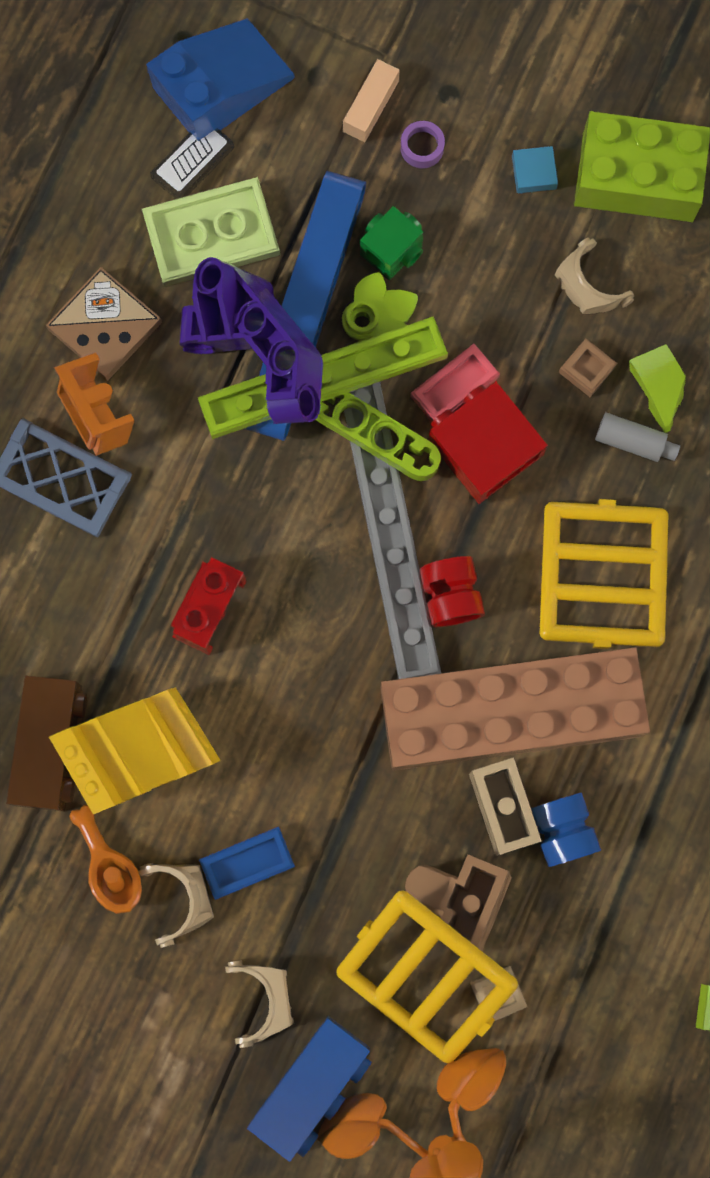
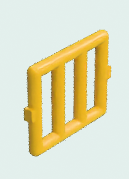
[539,499,669,649]
[336,890,518,1063]

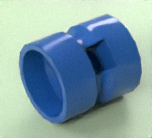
[531,793,601,867]

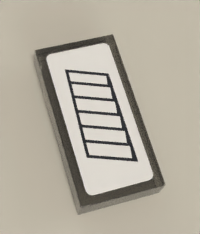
[150,128,235,199]

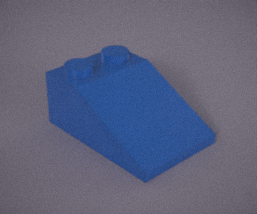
[146,18,295,141]

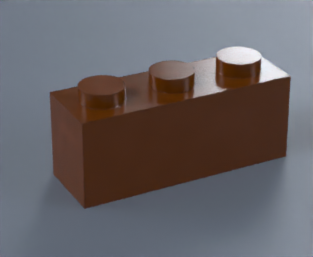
[6,675,87,812]

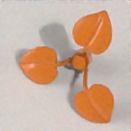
[317,1048,506,1178]

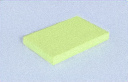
[142,177,280,287]

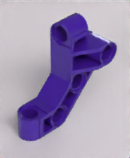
[180,257,323,424]

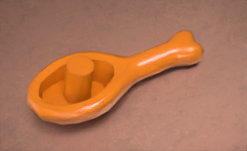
[69,804,142,914]

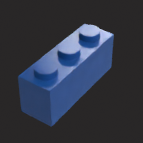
[247,1016,372,1162]

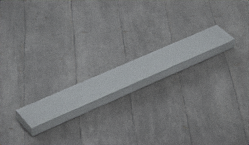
[344,382,441,679]

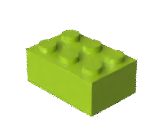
[574,111,710,222]

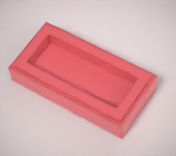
[410,344,500,422]

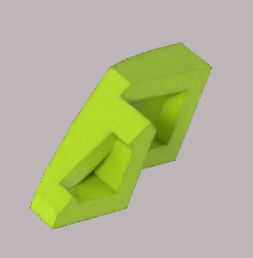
[629,344,686,433]

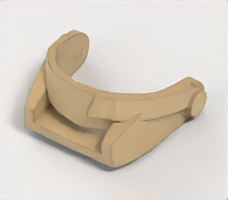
[555,237,634,314]
[138,863,214,948]
[225,960,294,1048]

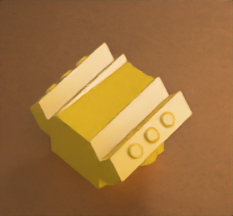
[49,687,221,815]

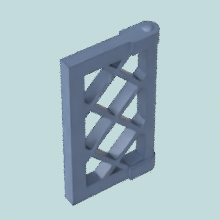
[0,418,132,538]

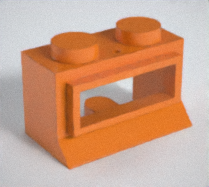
[54,353,135,456]

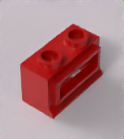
[171,557,247,655]

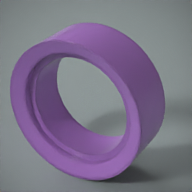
[401,121,445,169]

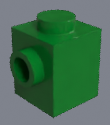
[360,206,423,280]

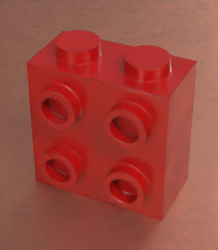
[428,381,548,504]

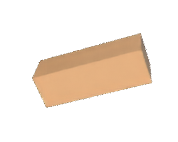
[343,59,400,142]

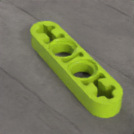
[315,392,441,481]

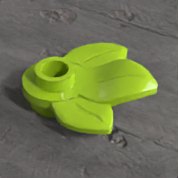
[342,272,418,341]

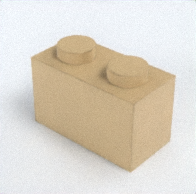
[469,757,541,856]

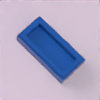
[199,827,295,900]

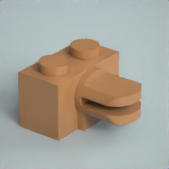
[405,855,512,951]

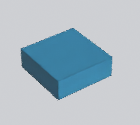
[512,146,558,193]

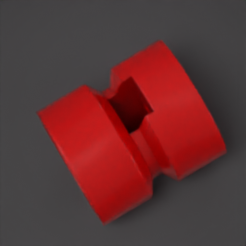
[420,556,485,627]

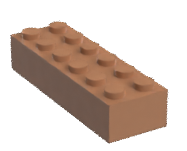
[380,648,650,771]

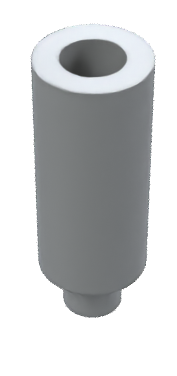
[595,412,680,462]

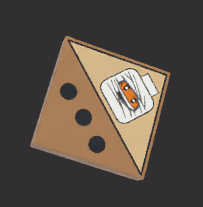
[46,267,162,381]

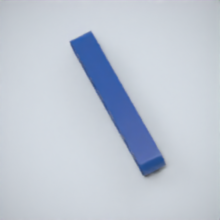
[244,170,366,441]

